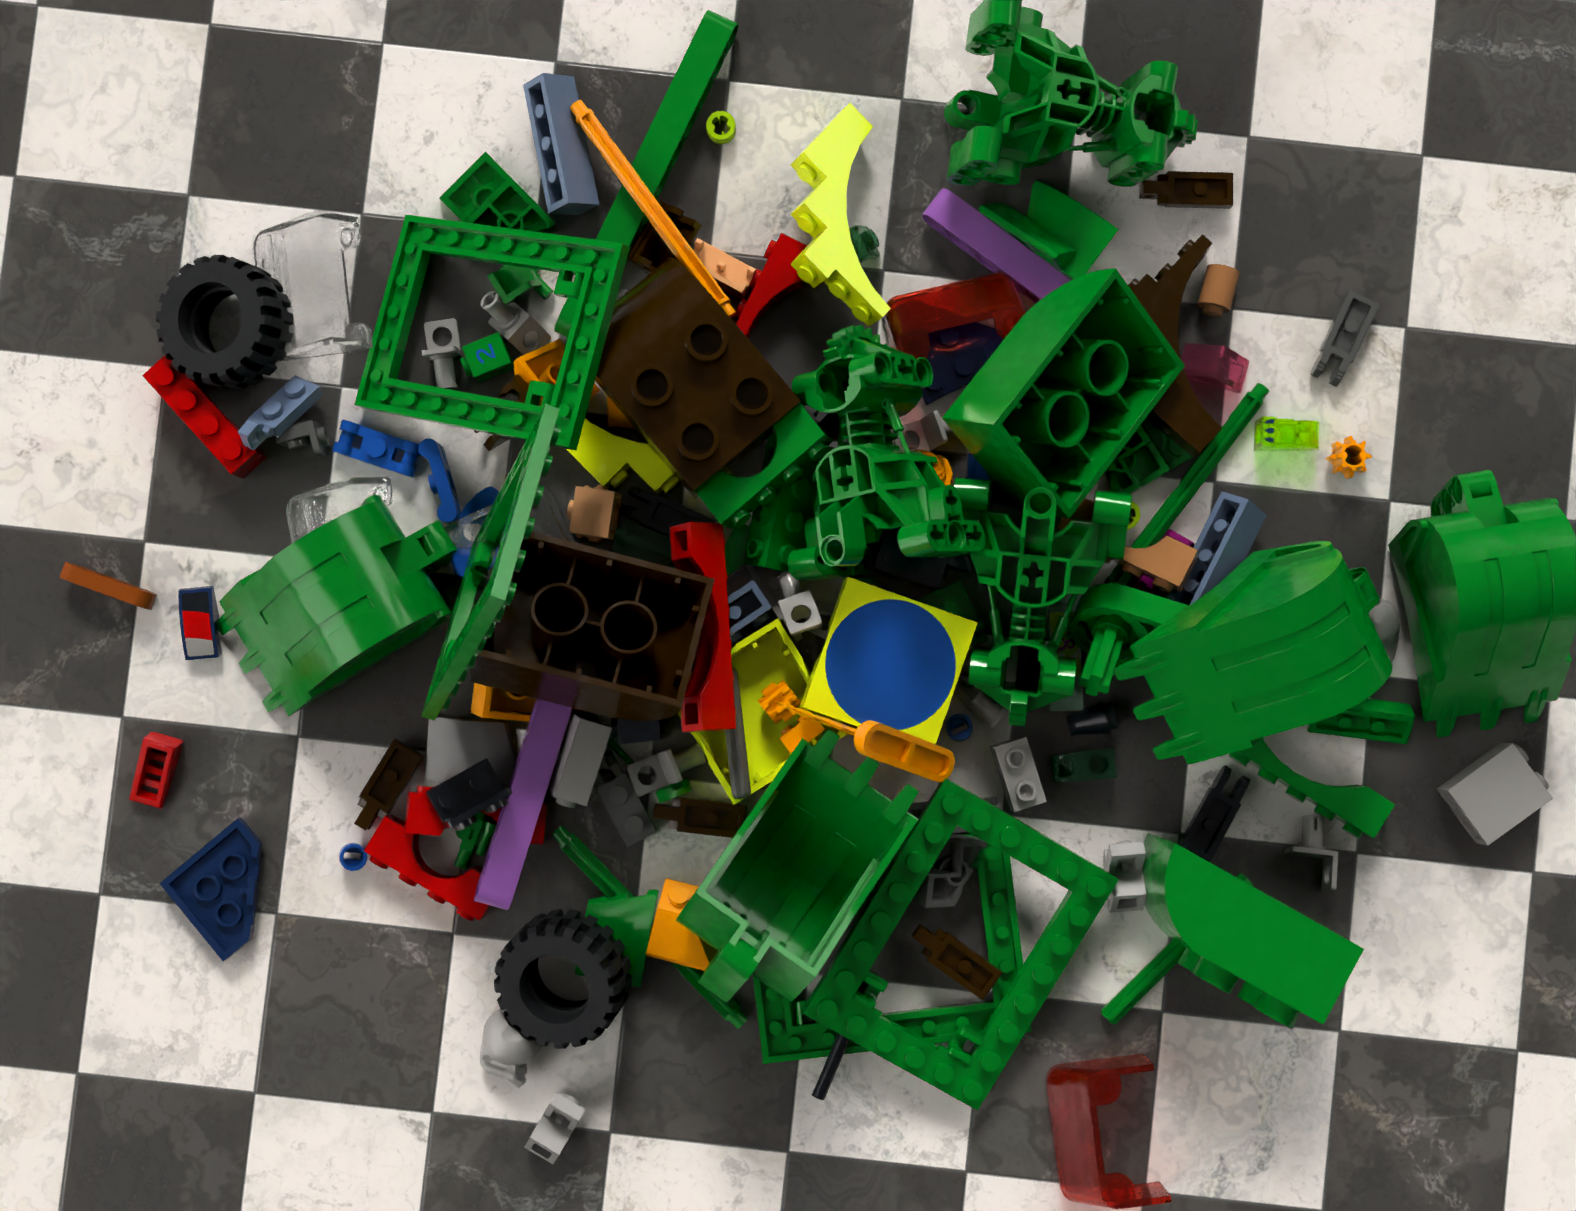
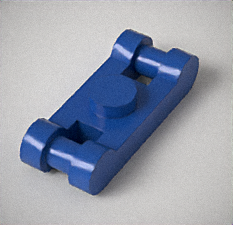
[332,419,421,478]
[419,438,462,525]

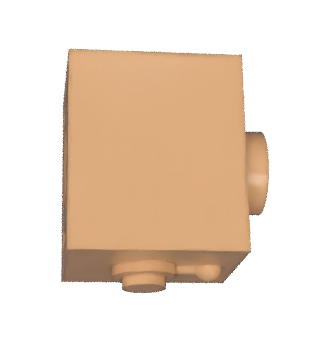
[567,485,622,542]

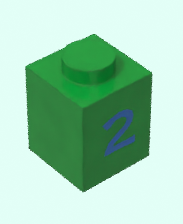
[460,332,514,383]

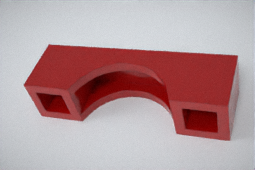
[142,355,267,479]
[404,786,547,845]
[364,814,491,921]

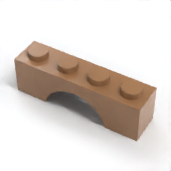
[1057,498,1199,593]

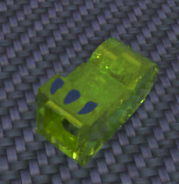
[1254,416,1320,451]

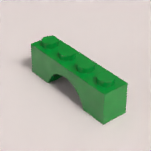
[697,404,834,529]

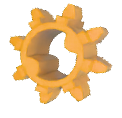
[1326,436,1372,479]
[757,680,801,724]

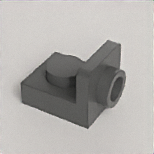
[275,420,330,457]

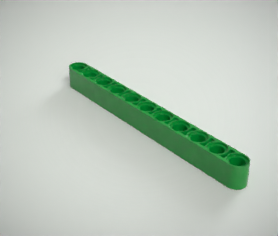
[554,10,739,338]

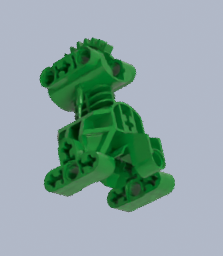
[944,0,1198,187]
[788,325,985,580]
[954,476,1132,726]

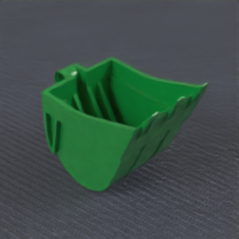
[1388,470,1576,738]
[216,495,458,716]
[1113,541,1392,765]
[675,729,919,1003]

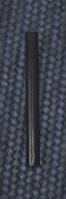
[812,970,878,1100]

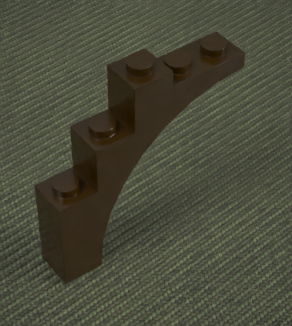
[1128,234,1222,459]

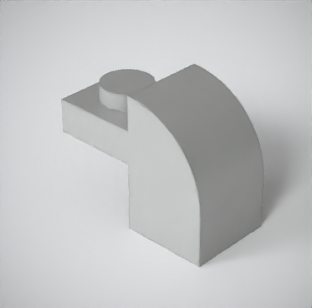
[1103,840,1147,913]
[524,1092,586,1164]

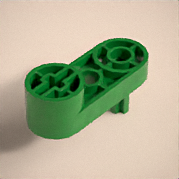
[1071,583,1189,696]

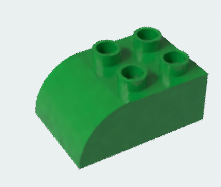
[942,268,1185,519]
[1142,833,1364,1029]

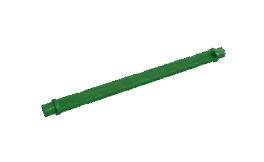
[1104,383,1269,586]
[551,825,748,1029]

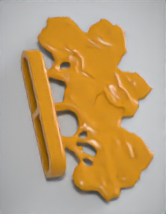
[777,702,955,782]

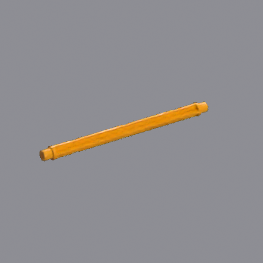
[570,100,736,318]

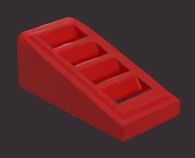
[129,732,183,809]

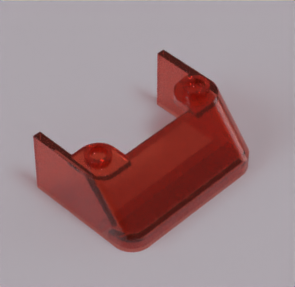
[884,273,1026,358]
[1045,1053,1171,1209]

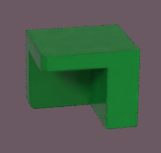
[487,265,542,304]

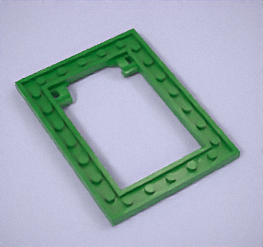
[354,215,630,450]
[421,403,561,721]
[802,778,1119,1111]
[753,833,1032,1064]

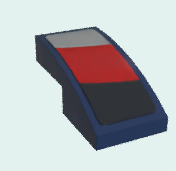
[178,586,222,660]

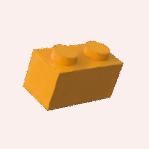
[779,716,825,754]

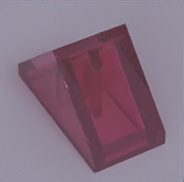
[1181,343,1249,393]

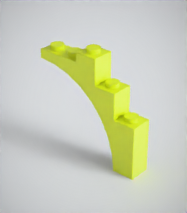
[790,103,891,327]
[566,418,732,494]

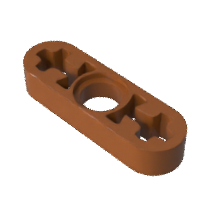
[59,561,157,610]

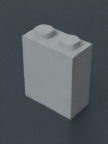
[547,709,612,808]
[1437,742,1553,846]

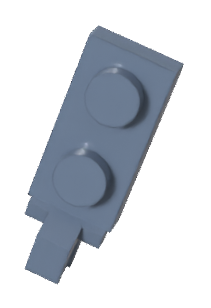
[238,375,323,450]

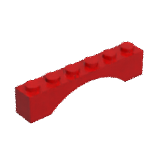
[735,233,807,338]
[670,522,736,732]

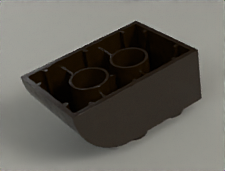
[565,258,801,499]
[471,531,714,721]

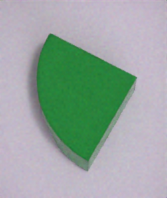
[656,778,693,803]

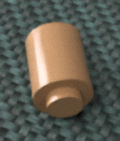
[1197,264,1240,317]

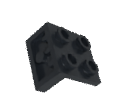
[425,758,513,831]

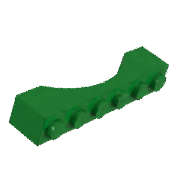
[1229,737,1395,839]

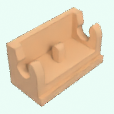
[693,238,757,300]

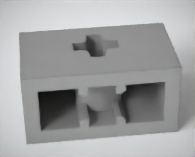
[990,736,1047,812]

